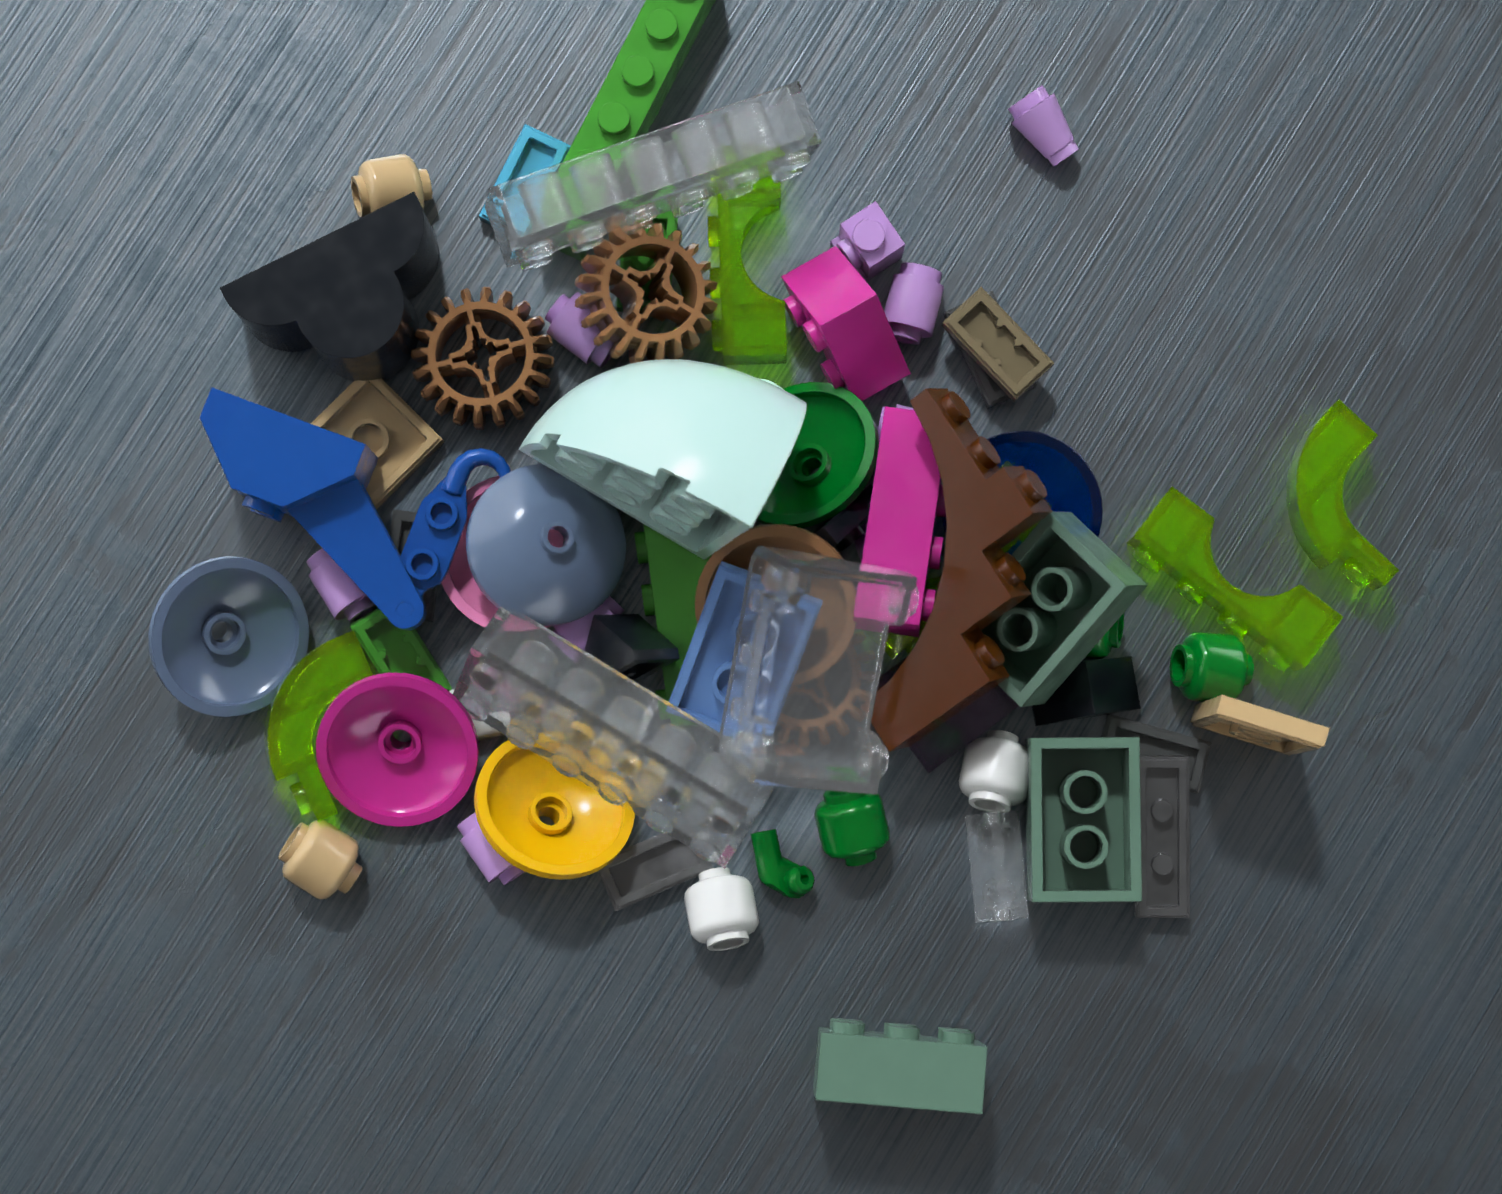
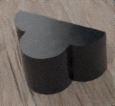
[220,192,439,383]

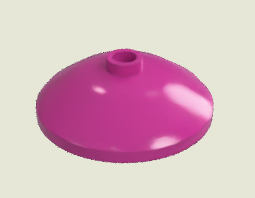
[316,672,479,827]

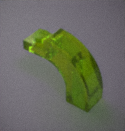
[1286,399,1399,591]
[264,630,373,822]

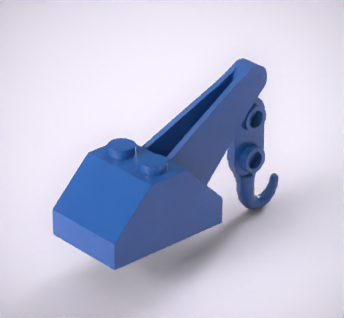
[200,387,511,631]

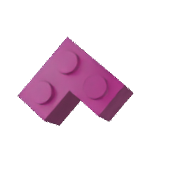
[781,246,911,401]

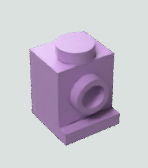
[830,201,905,281]

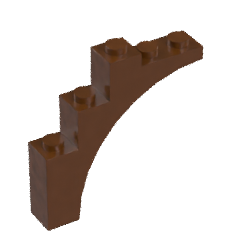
[861,388,1053,752]

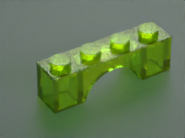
[706,145,787,366]
[1126,486,1343,672]

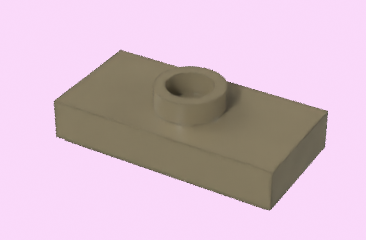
[941,287,1054,402]

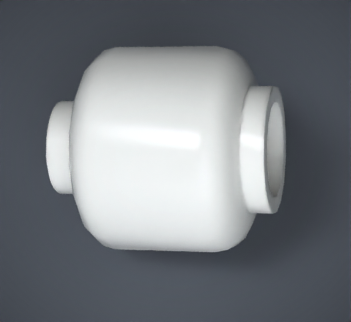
[959,730,1028,813]
[684,867,759,951]

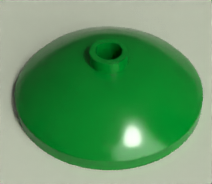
[756,382,879,528]

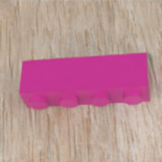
[853,406,946,637]

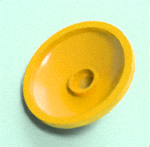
[474,730,635,880]

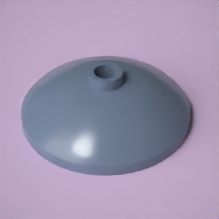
[466,464,626,626]
[148,556,309,717]

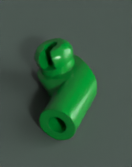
[751,829,815,898]

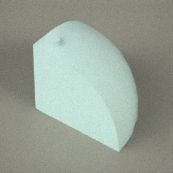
[519,359,807,560]

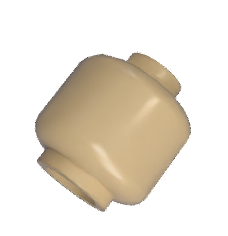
[351,154,432,218]
[278,820,362,899]

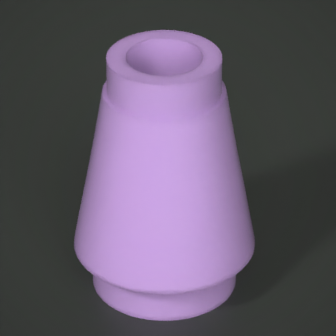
[1008,85,1079,167]

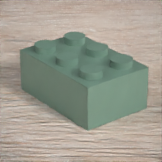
[981,511,1148,707]
[1025,737,1142,902]
[813,1018,987,1114]

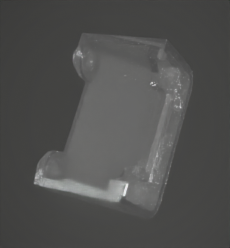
[719,546,919,794]

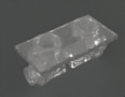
[965,811,1029,923]

